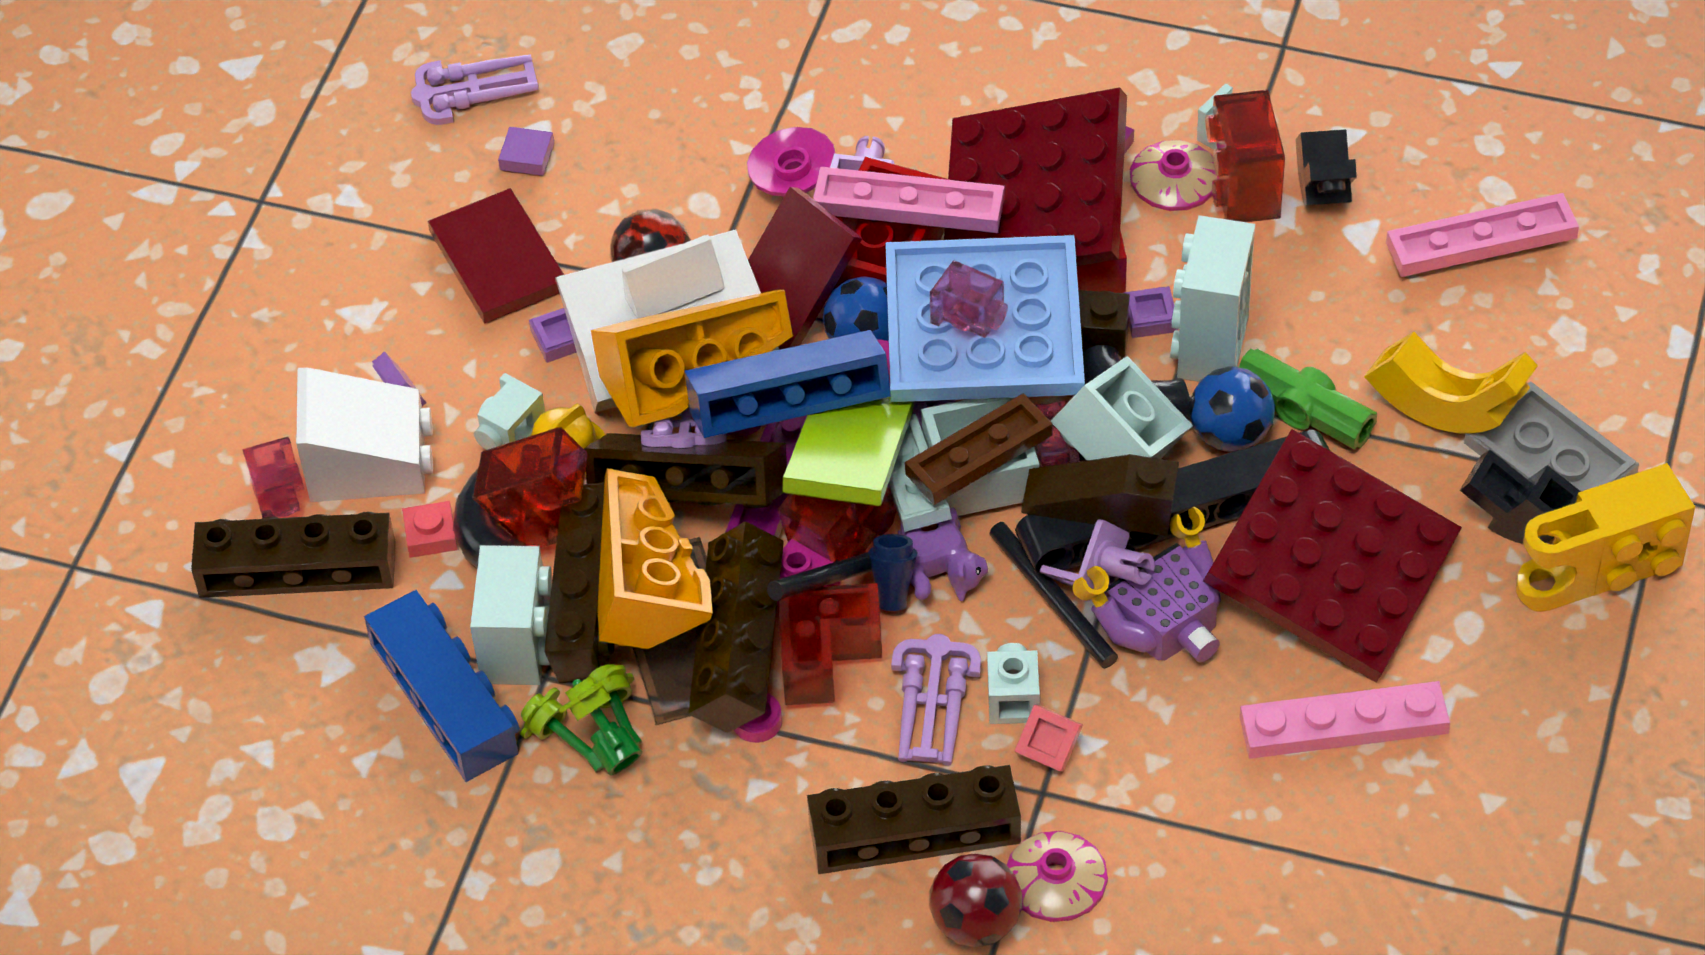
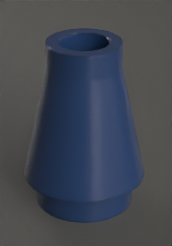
[868,534,918,611]

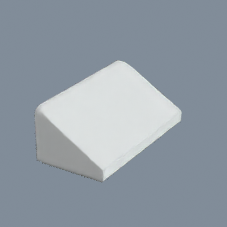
[621,235,724,318]

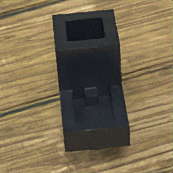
[1295,129,1357,206]
[1459,449,1581,544]

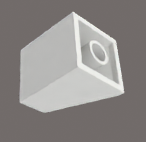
[296,367,433,502]

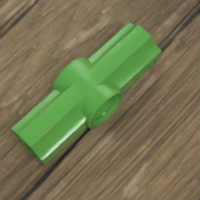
[1239,349,1377,449]

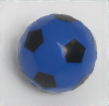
[823,276,889,341]
[1189,366,1275,452]

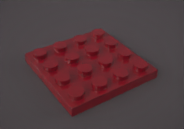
[944,87,1127,266]
[1203,429,1462,682]

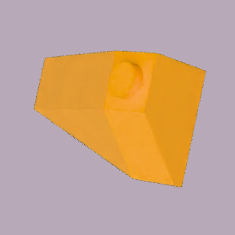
[591,289,793,427]
[598,468,713,649]

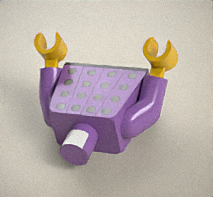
[1073,507,1221,662]

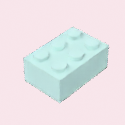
[1170,215,1255,382]

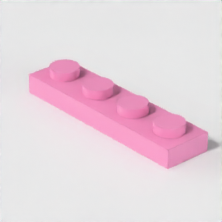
[813,167,1004,233]
[1386,193,1579,277]
[1240,681,1450,759]

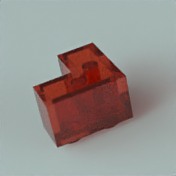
[1205,89,1285,222]
[473,427,588,548]
[777,487,897,562]
[779,583,882,705]

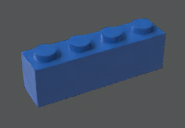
[684,330,891,438]
[364,590,520,782]

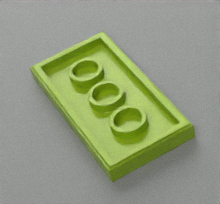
[783,397,914,506]

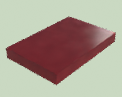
[748,187,863,350]
[428,188,564,324]

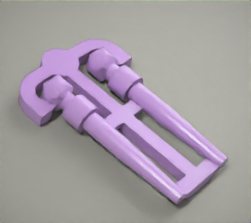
[411,54,539,125]
[641,404,727,448]
[891,634,981,766]

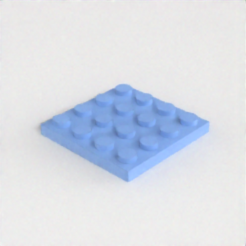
[886,235,1085,402]

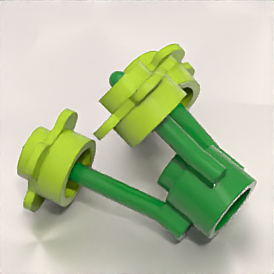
[520,664,643,775]

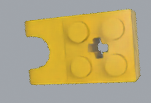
[1516,463,1695,612]

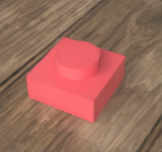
[402,501,458,558]
[1015,704,1083,772]

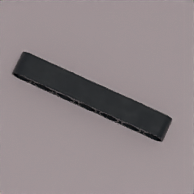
[1015,430,1331,575]

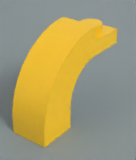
[1364,331,1538,433]

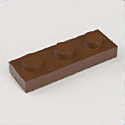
[905,393,1053,505]

